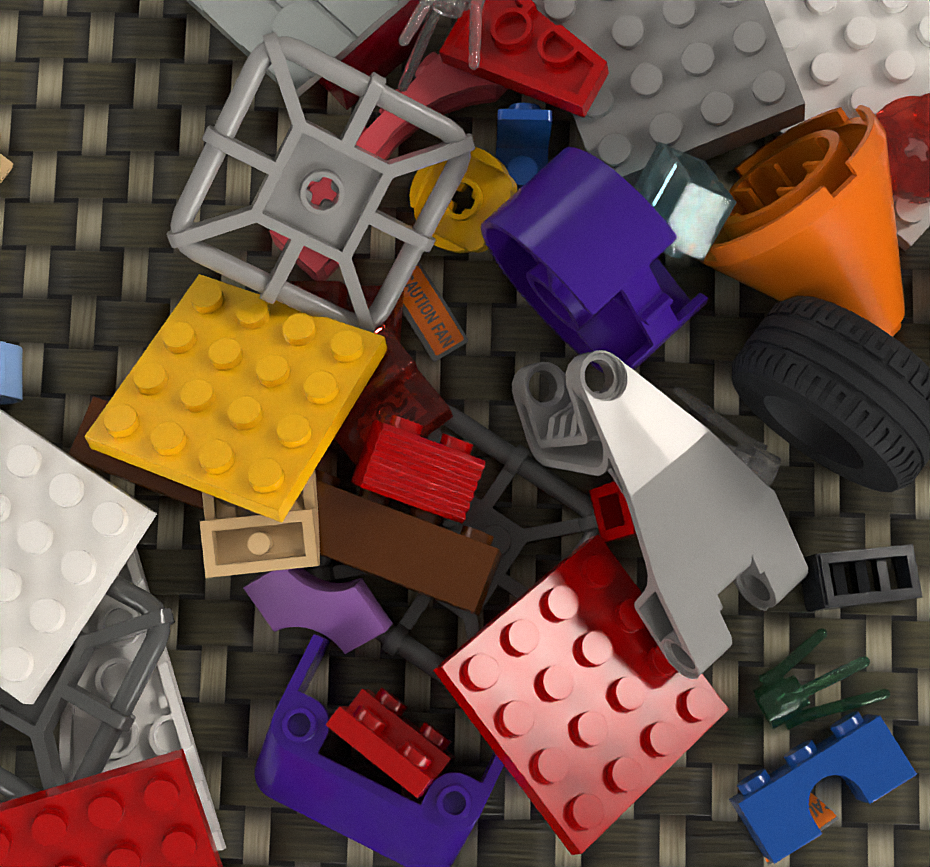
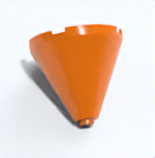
[684,105,905,337]

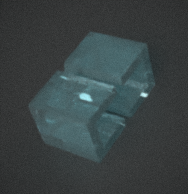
[634,142,737,260]

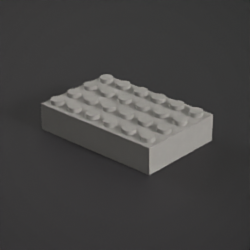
[532,0,805,188]

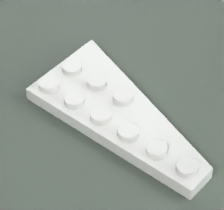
[59,548,226,850]

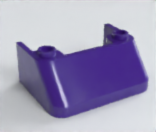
[255,634,504,867]

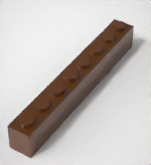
[69,396,502,616]

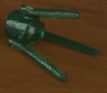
[752,628,890,730]

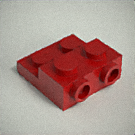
[325,687,456,798]

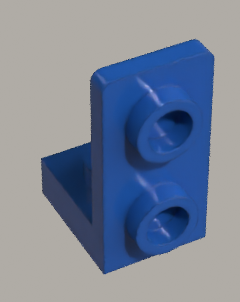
[496,103,553,191]

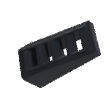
[801,544,923,612]

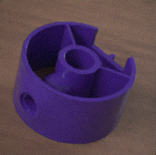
[480,147,708,373]

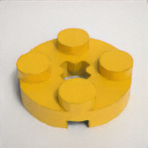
[409,147,517,254]

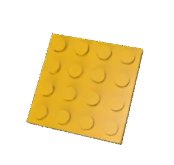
[84,274,388,523]

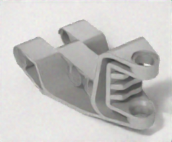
[512,350,808,679]

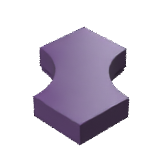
[243,568,393,654]

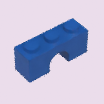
[729,711,917,864]

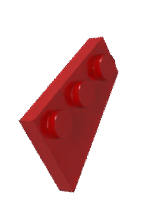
[439,0,609,118]

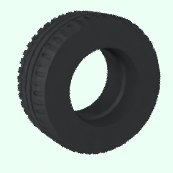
[731,296,930,492]

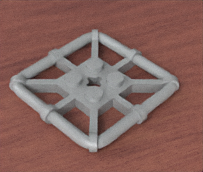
[166,32,475,334]

